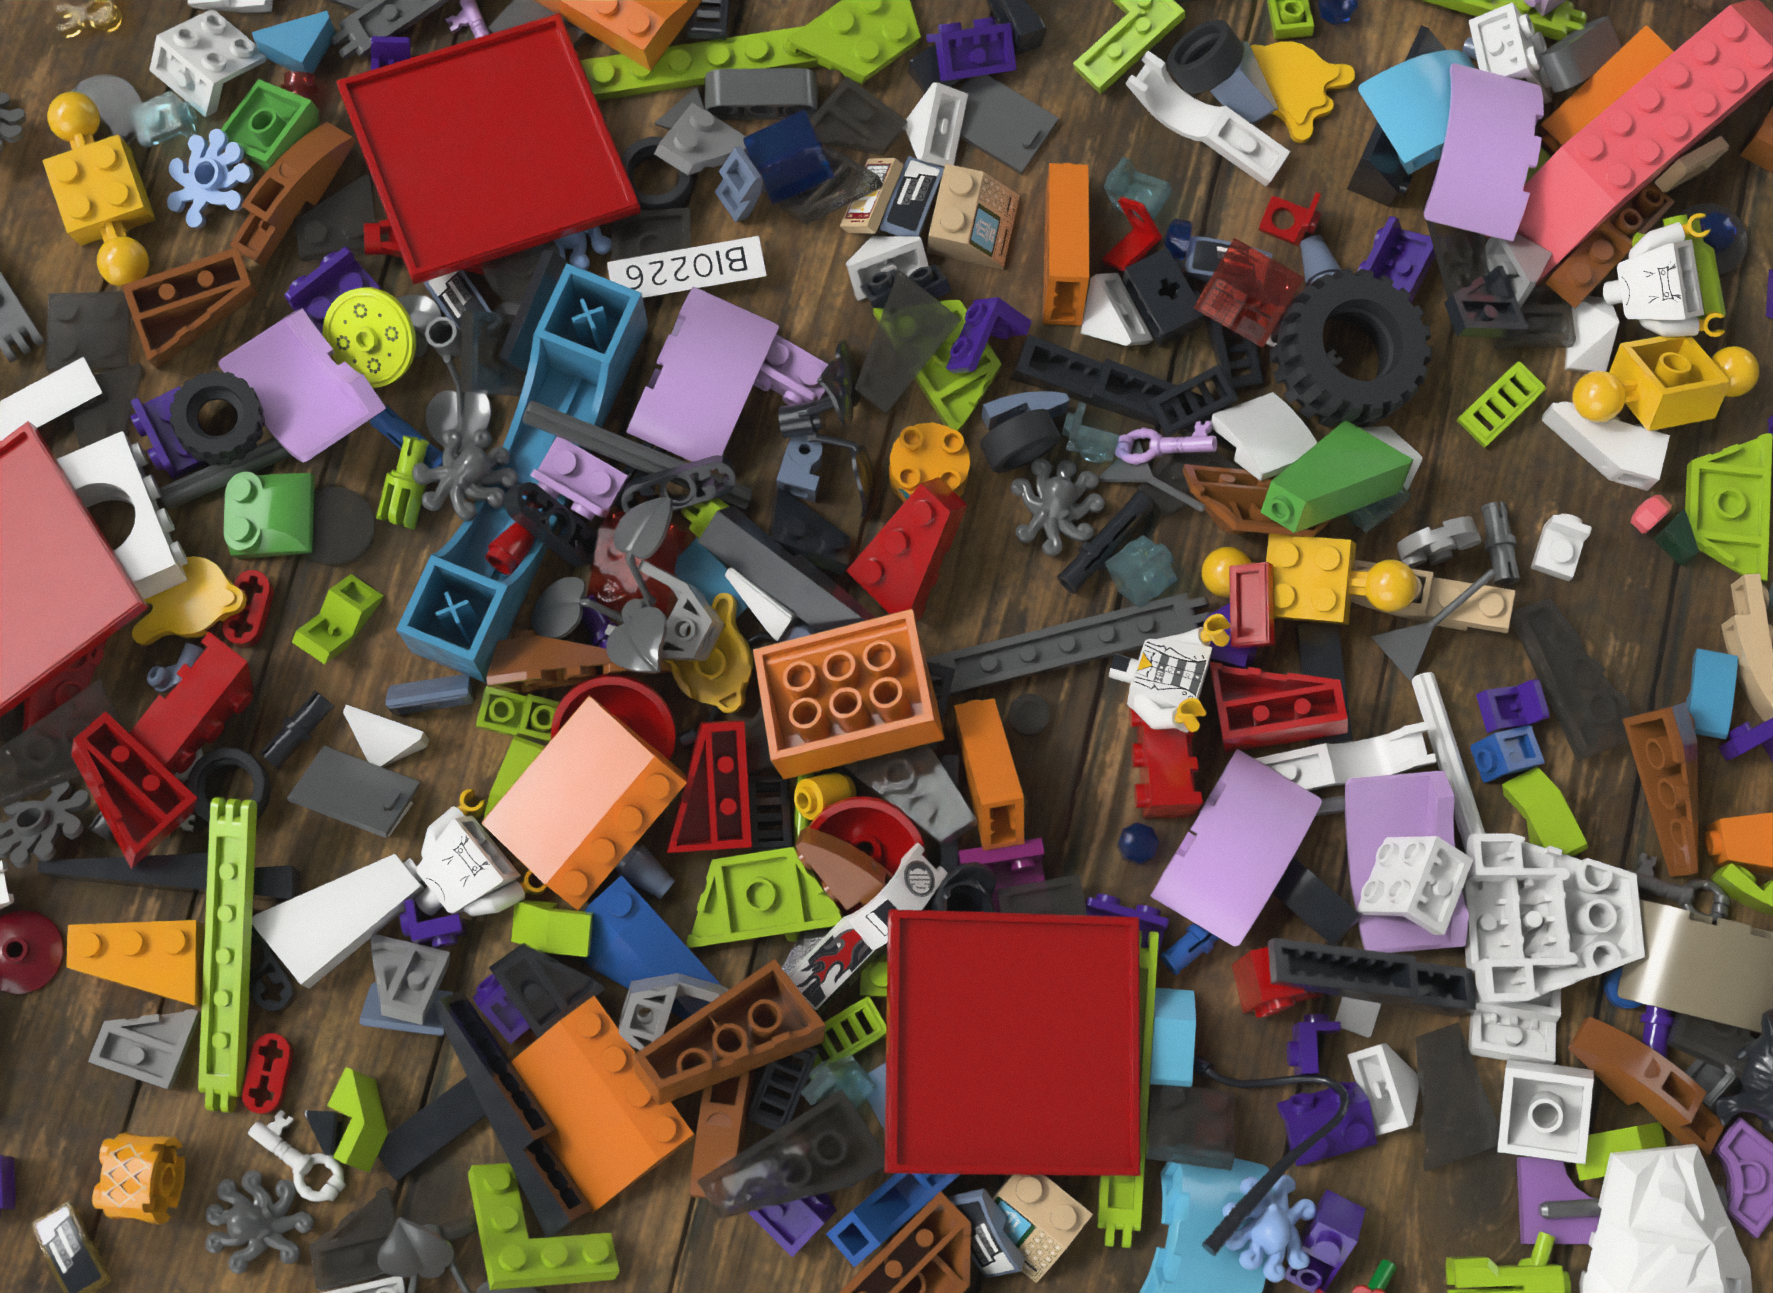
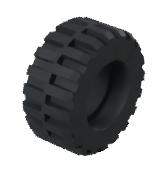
[1270,269,1433,428]

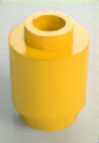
[794,772,856,820]

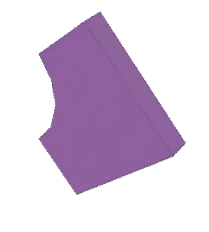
[1712,1116,1773,1238]
[1517,1157,1600,1244]

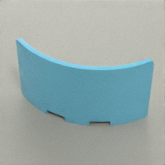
[1358,50,1476,175]
[1139,1145,1273,1293]

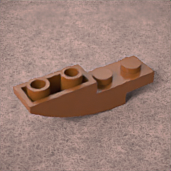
[230,122,357,267]
[1545,182,1675,309]
[795,827,893,910]
[1568,1017,1725,1158]
[690,1069,756,1203]

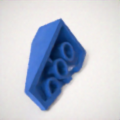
[580,875,722,1020]

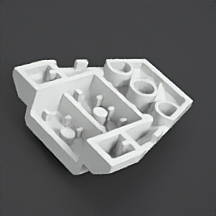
[1462,834,1645,1003]
[1579,1144,1752,1293]

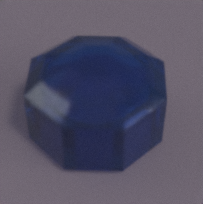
[1318,0,1358,25]
[1700,211,1737,253]
[1164,218,1192,260]
[1116,822,1159,865]

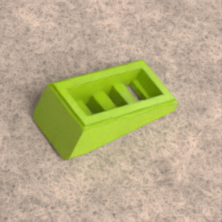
[1456,361,1546,448]
[812,996,886,1077]

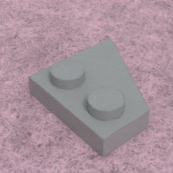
[654,103,755,175]
[371,934,450,1025]
[88,1009,201,1090]

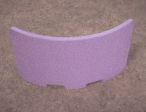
[1424,63,1544,242]
[626,287,779,470]
[219,308,386,463]
[1151,749,1322,946]
[1345,771,1469,953]

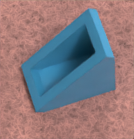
[252,11,336,80]

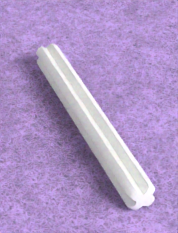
[1412,672,1485,852]

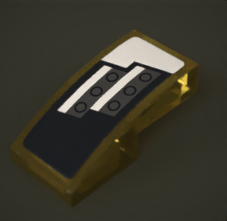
[30,1201,112,1293]

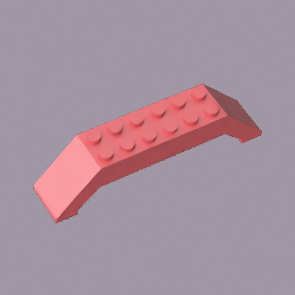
[1483,0,1773,288]

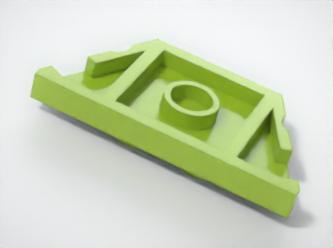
[785,0,921,84]
[873,300,1002,432]
[1684,433,1773,585]
[686,847,844,948]

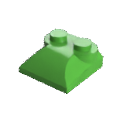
[221,79,320,172]
[224,471,315,560]

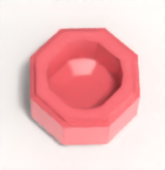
[1631,494,1672,534]

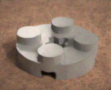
[1397,516,1482,568]

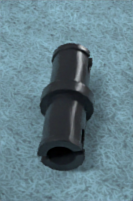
[259,690,335,769]

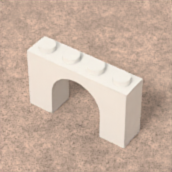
[56,431,188,599]

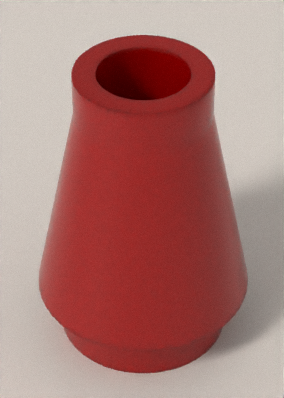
[485,522,536,576]

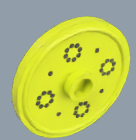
[323,287,416,388]

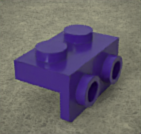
[1358,216,1441,304]
[1277,1082,1377,1166]

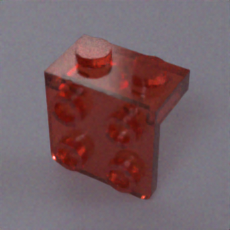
[587,512,688,615]

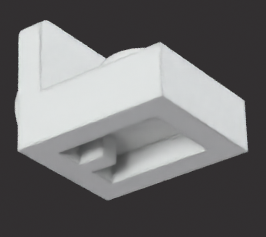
[1531,514,1592,582]

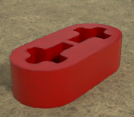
[222,570,274,648]
[242,1033,294,1115]

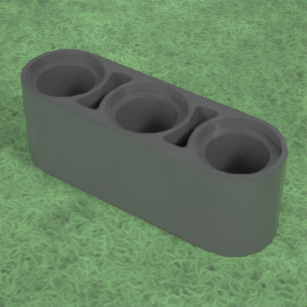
[1539,16,1622,92]
[705,68,818,120]

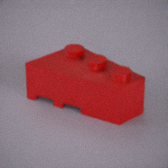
[846,477,968,621]
[129,632,254,775]
[1210,662,1348,753]
[1129,707,1203,819]
[71,711,197,869]
[666,720,752,853]
[1231,947,1324,1019]

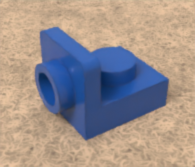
[1470,725,1545,783]

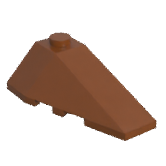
[487,630,672,694]
[1622,702,1698,877]

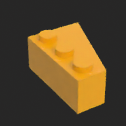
[67,920,205,1008]

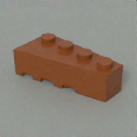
[633,959,826,1106]

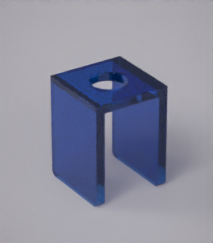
[743,110,835,204]

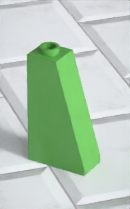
[1260,421,1414,533]

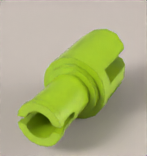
[376,435,429,530]

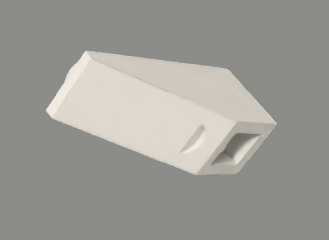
[1542,402,1670,491]

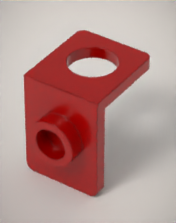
[1258,192,1322,247]
[1102,196,1162,272]

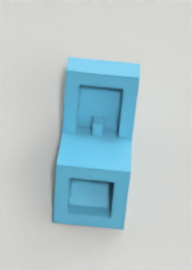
[1150,988,1196,1087]

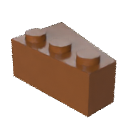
[122,247,258,370]

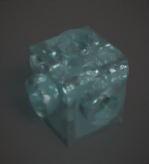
[1104,535,1178,607]

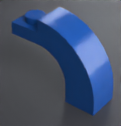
[826,1173,960,1267]

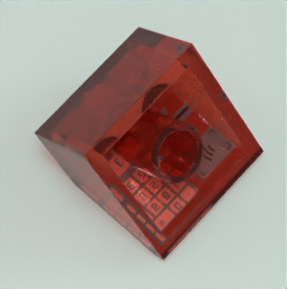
[1194,238,1304,348]

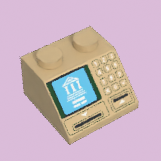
[927,164,1020,270]
[992,1175,1093,1283]

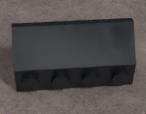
[1347,25,1446,207]

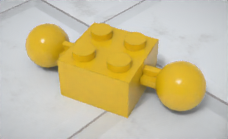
[42,92,155,287]
[1572,336,1760,431]
[1201,534,1418,625]

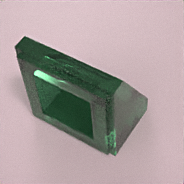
[1653,509,1699,566]

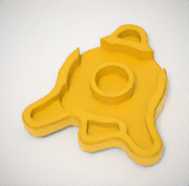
[1250,42,1355,144]
[132,556,247,646]
[665,593,753,714]

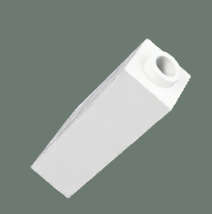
[252,854,425,989]

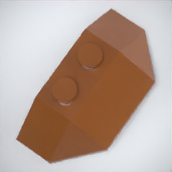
[1183,464,1332,537]
[839,1191,971,1293]

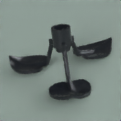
[779,340,875,518]

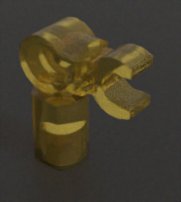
[55,0,122,37]

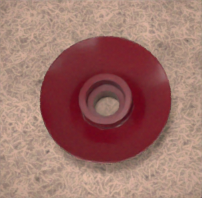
[0,910,64,994]

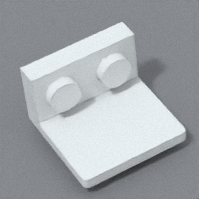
[1469,2,1553,104]
[149,9,267,117]
[1357,836,1473,935]

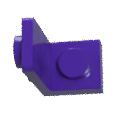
[946,297,1032,373]

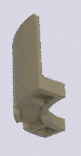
[1617,900,1773,1033]

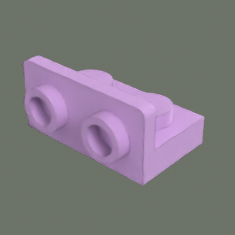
[753,334,828,405]
[530,437,630,520]

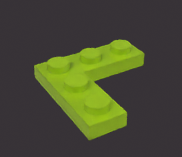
[1073,0,1186,94]
[468,1163,619,1290]

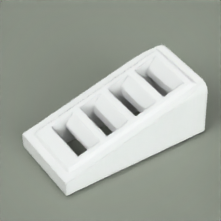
[725,567,801,642]

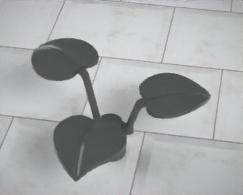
[396,295,524,455]
[531,497,673,673]
[378,1217,546,1293]

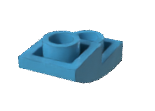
[669,537,748,618]
[1686,648,1738,739]

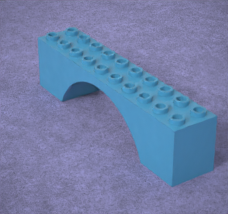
[396,263,648,683]

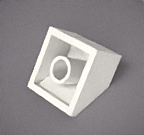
[1498,1059,1594,1164]

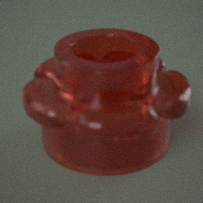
[280,71,319,100]

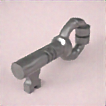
[1627,853,1731,924]

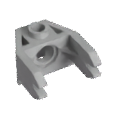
[605,560,725,661]
[619,973,730,1051]

